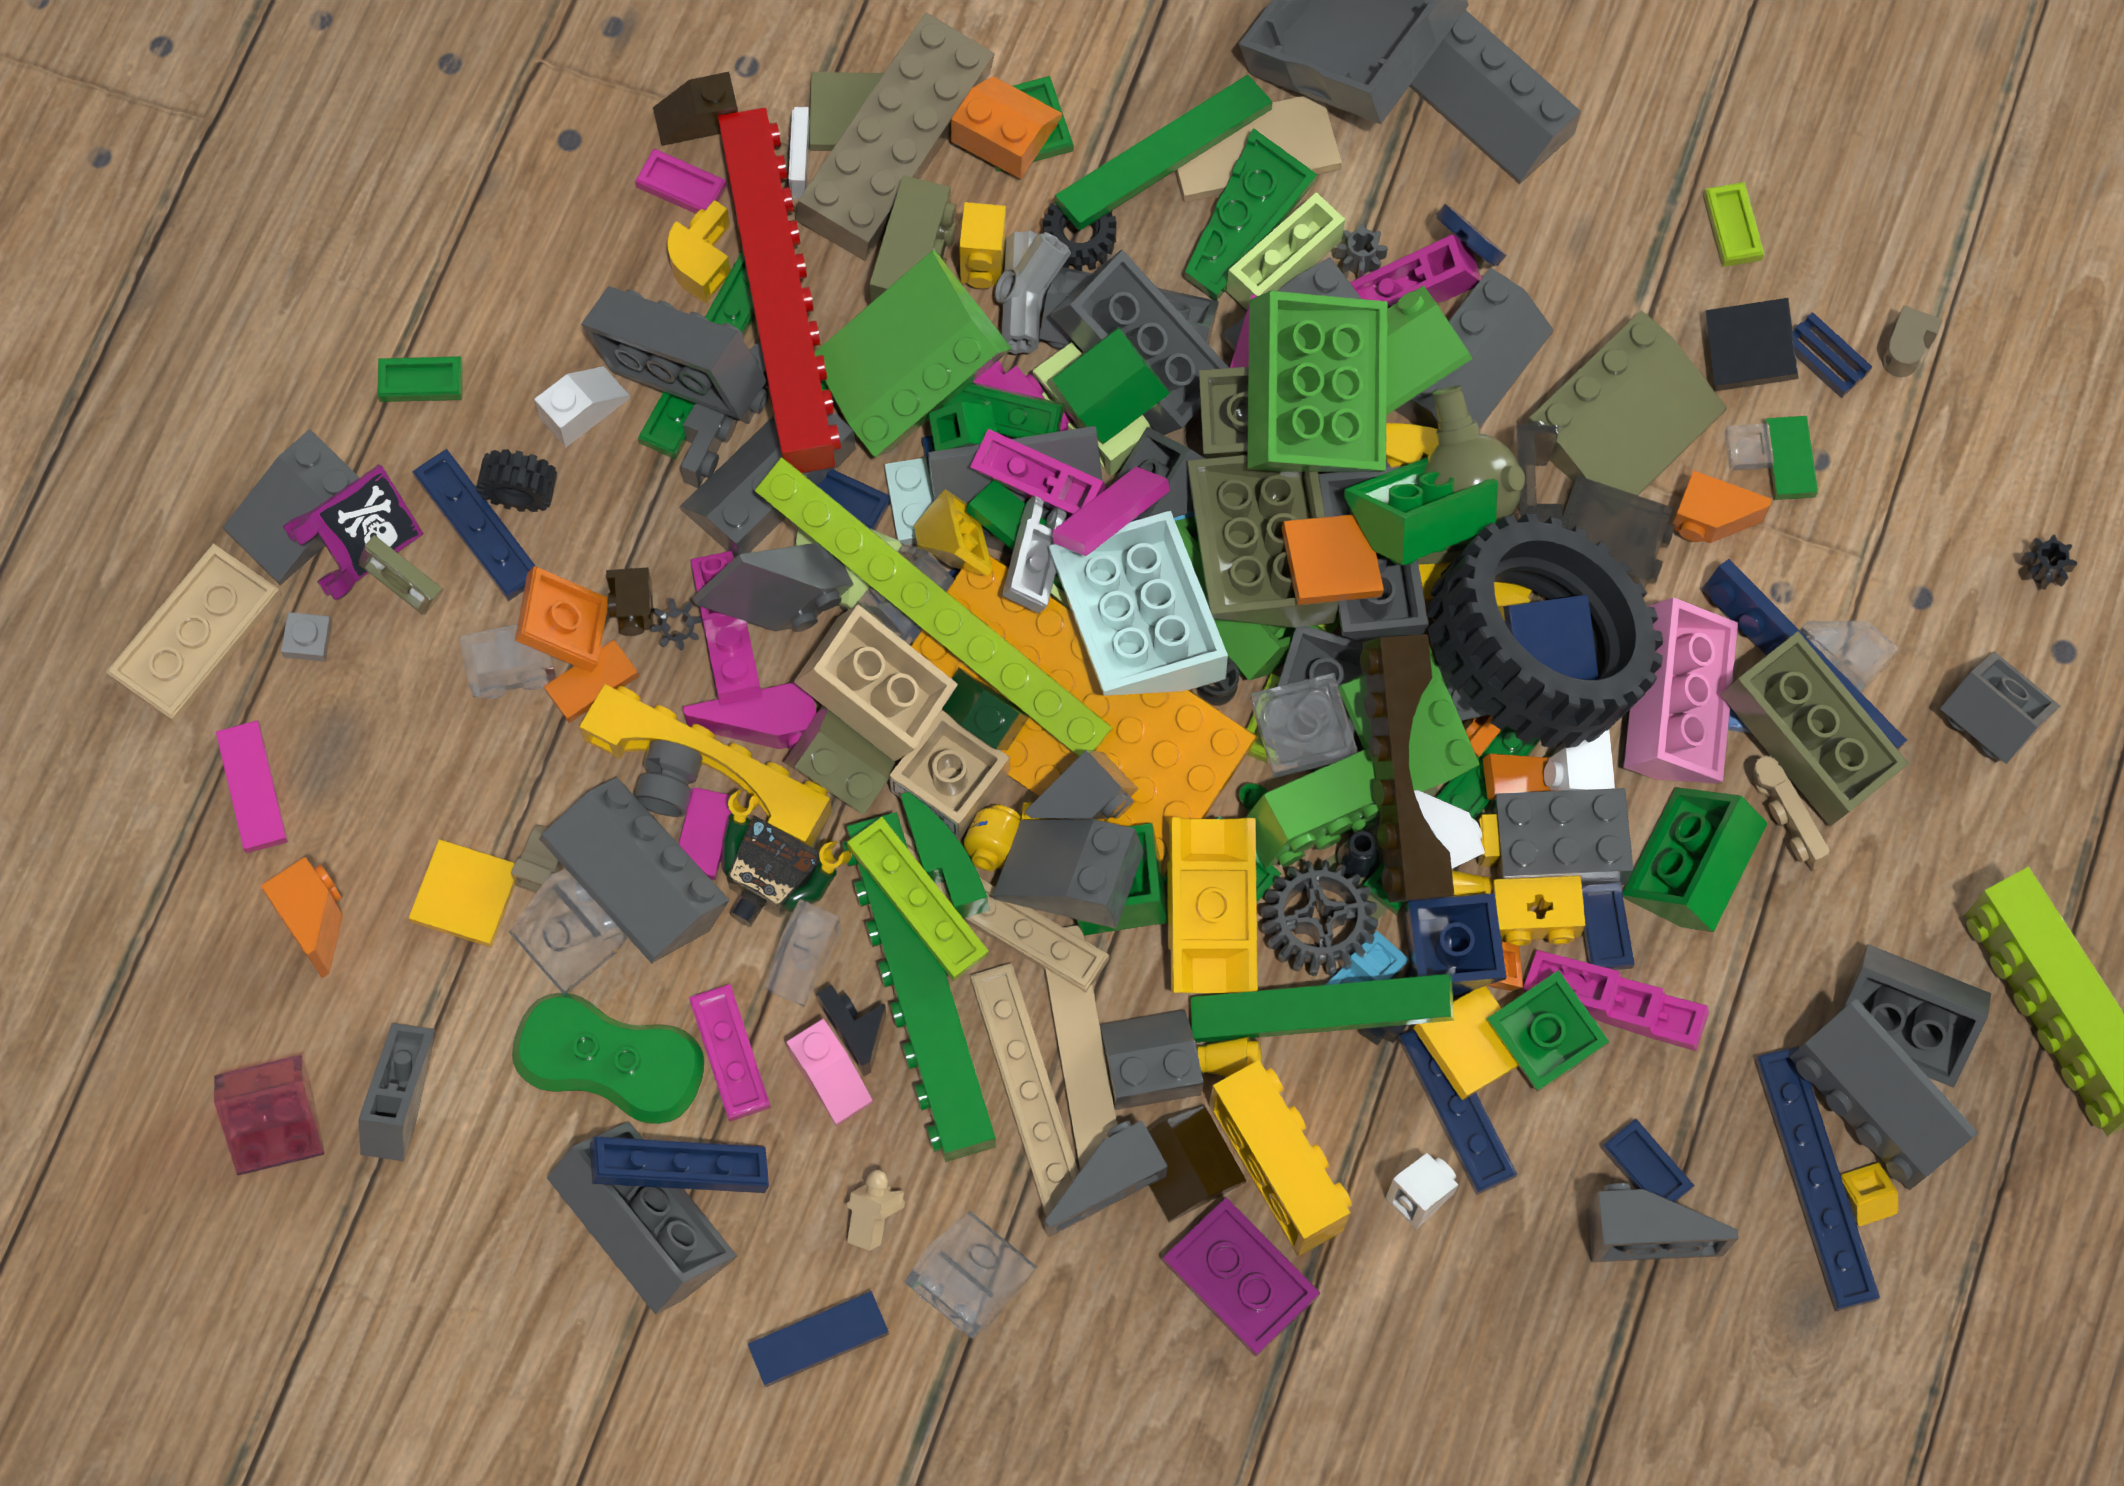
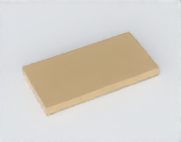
[1165,96,1342,202]
[106,543,282,724]

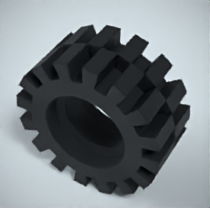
[1043,203,1117,271]
[476,449,557,512]

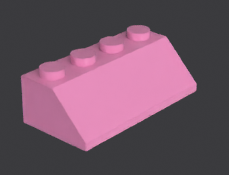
[1624,597,1738,783]

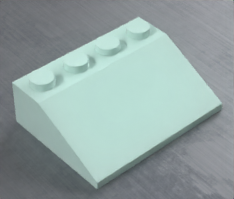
[1049,511,1228,696]

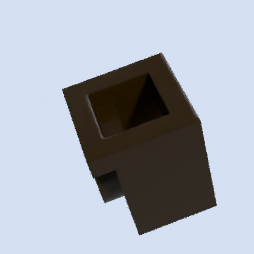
[606,567,654,636]

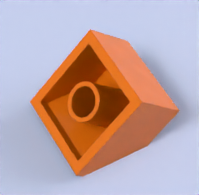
[951,76,1062,179]
[261,857,343,978]

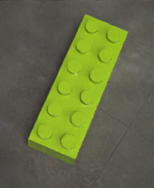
[1965,866,2124,1137]

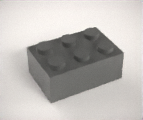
[1490,788,1634,886]

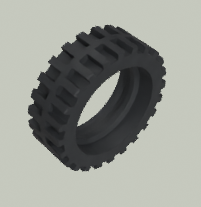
[1427,514,1663,748]

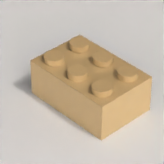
[794,604,958,761]

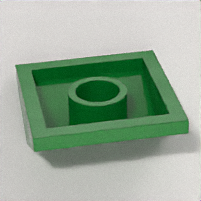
[1052,327,1170,444]
[1487,970,1610,1092]

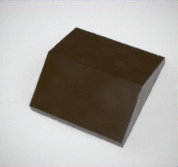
[1149,1105,1247,1223]

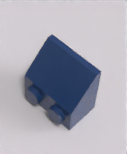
[1403,893,1507,996]

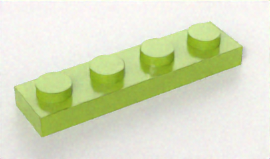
[847,817,989,981]

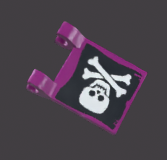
[282,464,424,600]

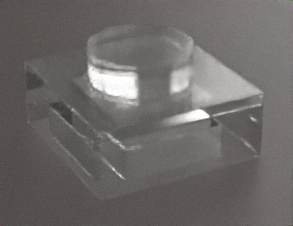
[1724,423,1774,471]

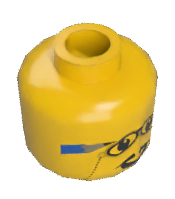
[964,805,1021,871]

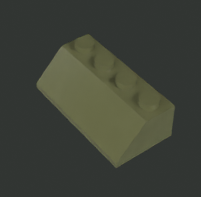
[1720,631,1909,826]

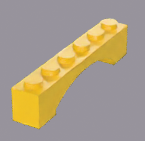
[579,684,832,851]

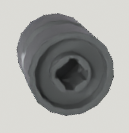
[633,740,703,817]

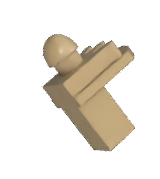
[847,1170,905,1251]

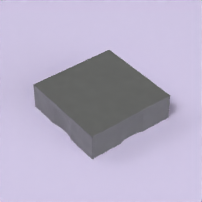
[1239,0,1469,124]

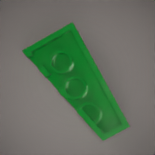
[1185,128,1318,301]

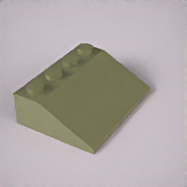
[1523,310,1727,519]
[1187,455,1339,627]

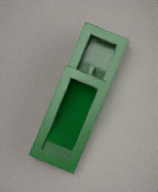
[900,792,990,918]

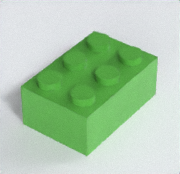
[1246,748,1380,869]

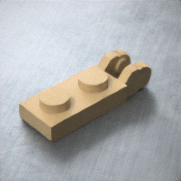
[1751,755,1830,872]

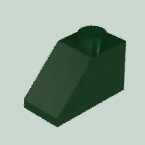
[942,667,1030,751]

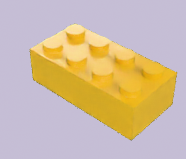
[1209,1060,1352,1257]

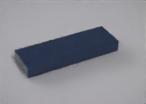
[747,1291,889,1388]

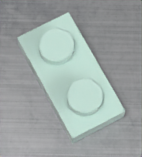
[885,458,934,546]

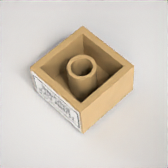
[889,710,1010,839]

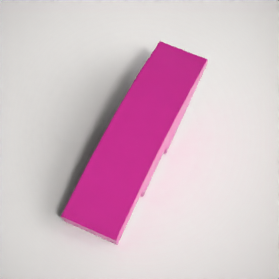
[1523,950,1709,1051]

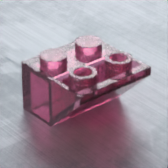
[214,1054,324,1176]

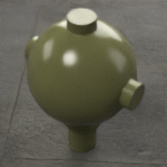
[1424,385,1525,540]

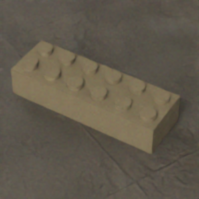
[796,12,995,261]

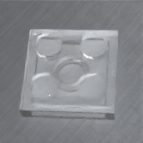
[1250,673,1358,778]

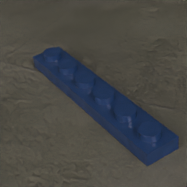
[1702,559,1907,751]

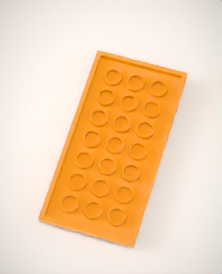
[911,554,1258,878]

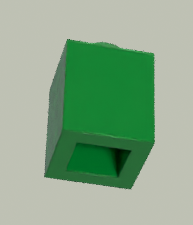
[929,402,997,451]

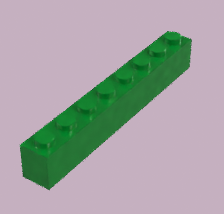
[842,812,996,1162]

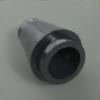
[1337,831,1380,878]

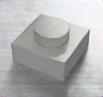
[281,612,332,662]

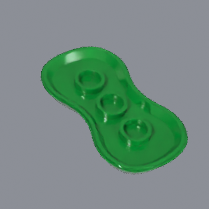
[512,993,704,1124]

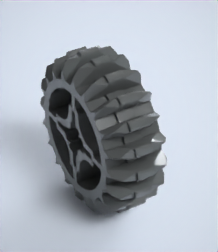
[1261,860,1379,976]

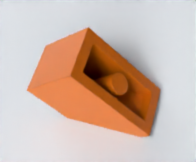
[1671,470,1772,543]

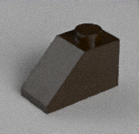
[653,72,738,146]

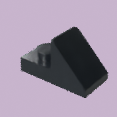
[817,985,886,1076]

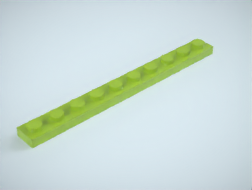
[755,457,1113,757]

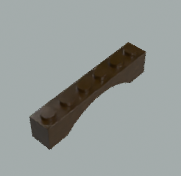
[1360,634,1455,903]

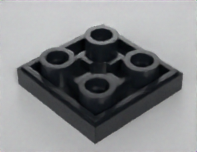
[1706,298,1799,391]

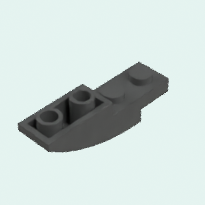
[681,343,769,488]

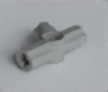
[995,231,1071,354]

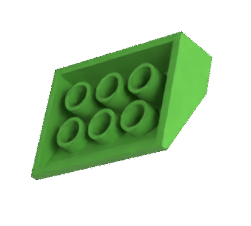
[814,250,1012,457]
[1247,291,1387,472]

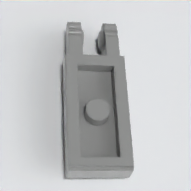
[1002,496,1067,613]

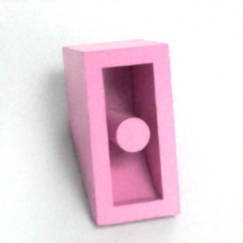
[786,1018,873,1126]

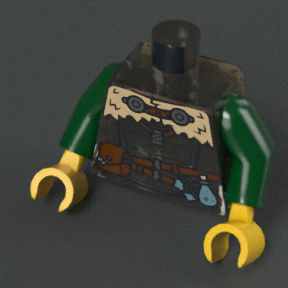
[722,789,851,927]

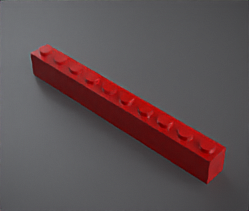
[718,107,841,473]

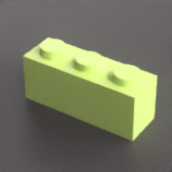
[1226,192,1345,310]
[1033,342,1150,476]

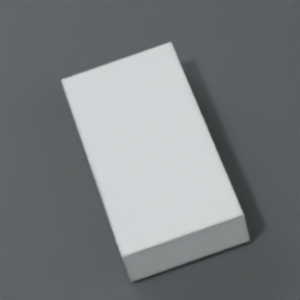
[789,107,810,199]

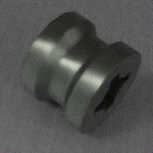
[1196,658,1239,706]

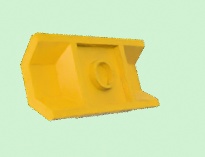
[1167,817,1258,993]

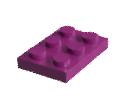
[1162,1197,1320,1357]

